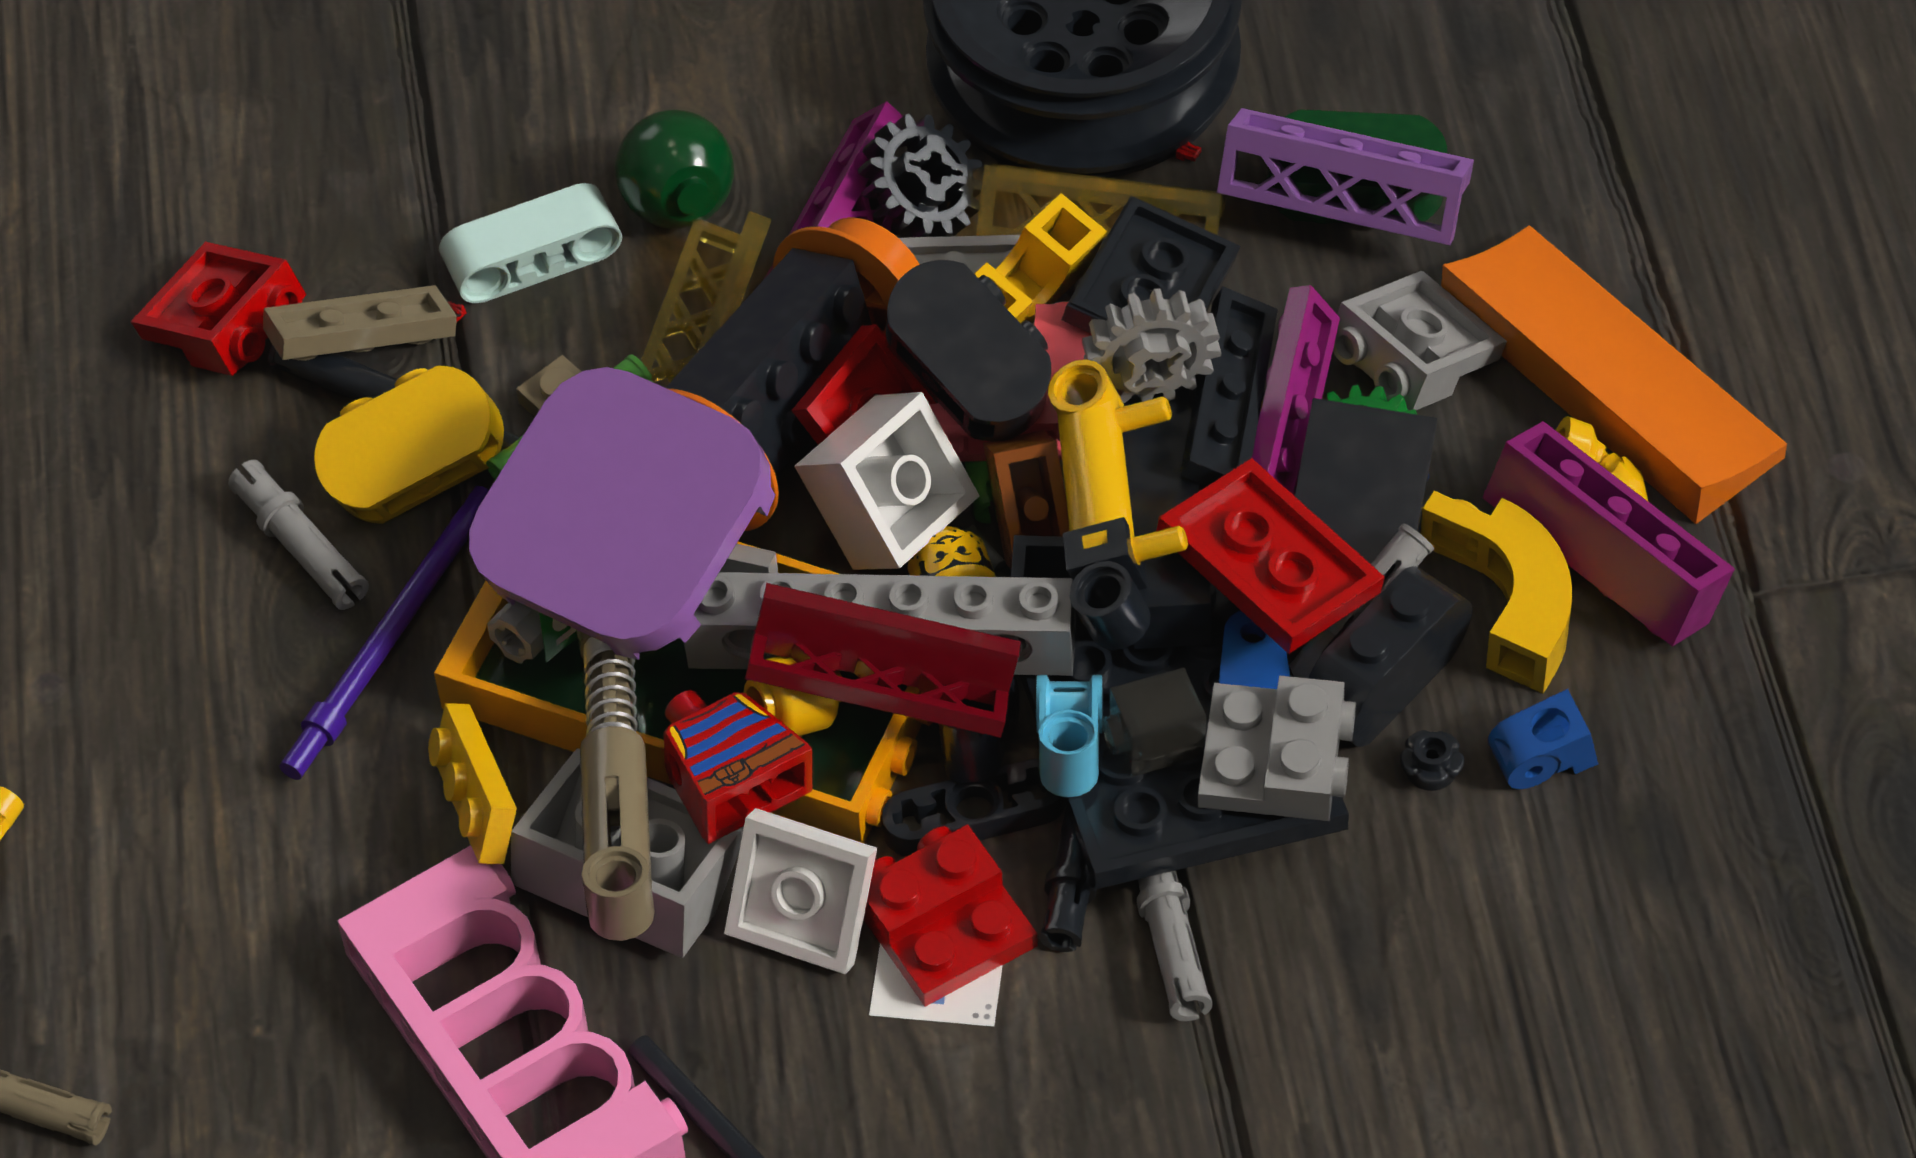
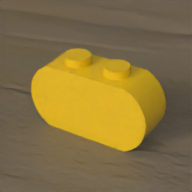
[314,366,504,524]

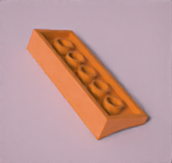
[1441,225,1787,524]

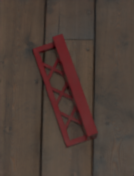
[745,583,1021,738]

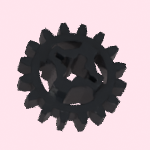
[858,114,986,237]

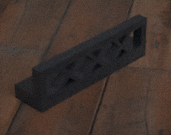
[1180,286,1278,487]

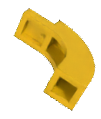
[1421,491,1572,694]

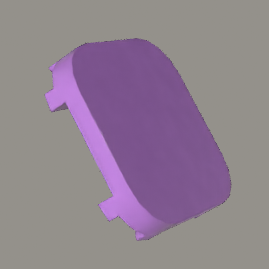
[469,367,776,660]

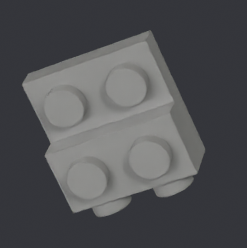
[1333,271,1507,410]
[1198,676,1356,821]

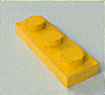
[428,703,517,864]

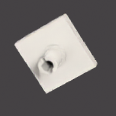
[724,808,877,974]

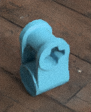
[1036,675,1103,797]

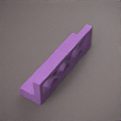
[1217,108,1474,245]

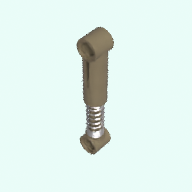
[576,630,655,941]

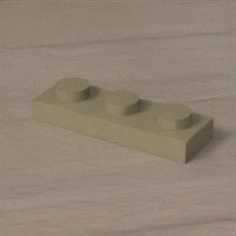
[263,285,457,360]

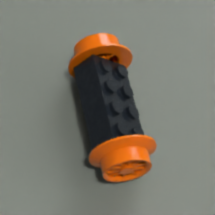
[666,217,920,531]

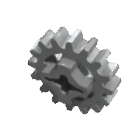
[1082,289,1221,403]

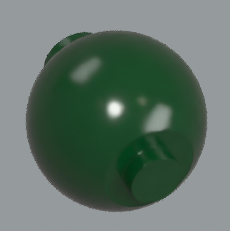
[615,109,734,229]

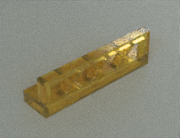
[976,164,1227,251]
[641,211,772,382]

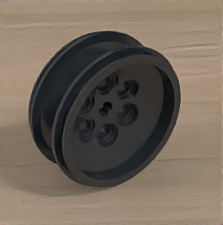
[923,0,1242,180]

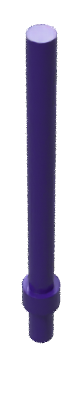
[279,486,489,780]

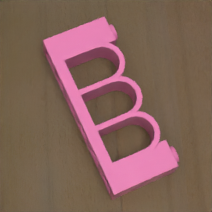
[337,845,688,1158]

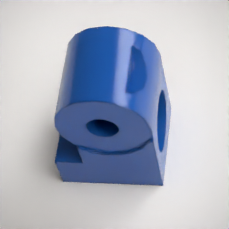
[1488,689,1598,789]

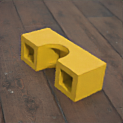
[974,193,1107,323]

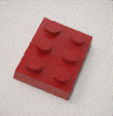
[1157,458,1385,654]

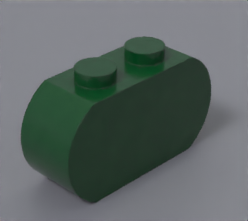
[1267,109,1447,224]

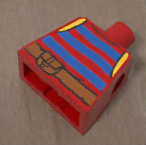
[664,690,812,844]

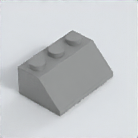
[511,748,744,958]

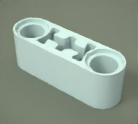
[439,183,622,303]

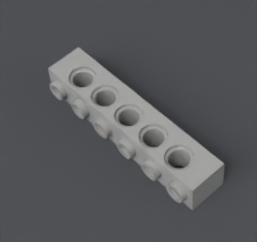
[684,572,1076,676]

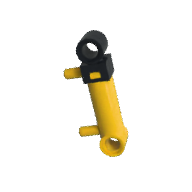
[1048,359,1188,650]

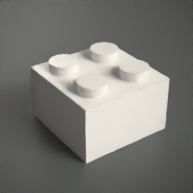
[794,392,979,570]

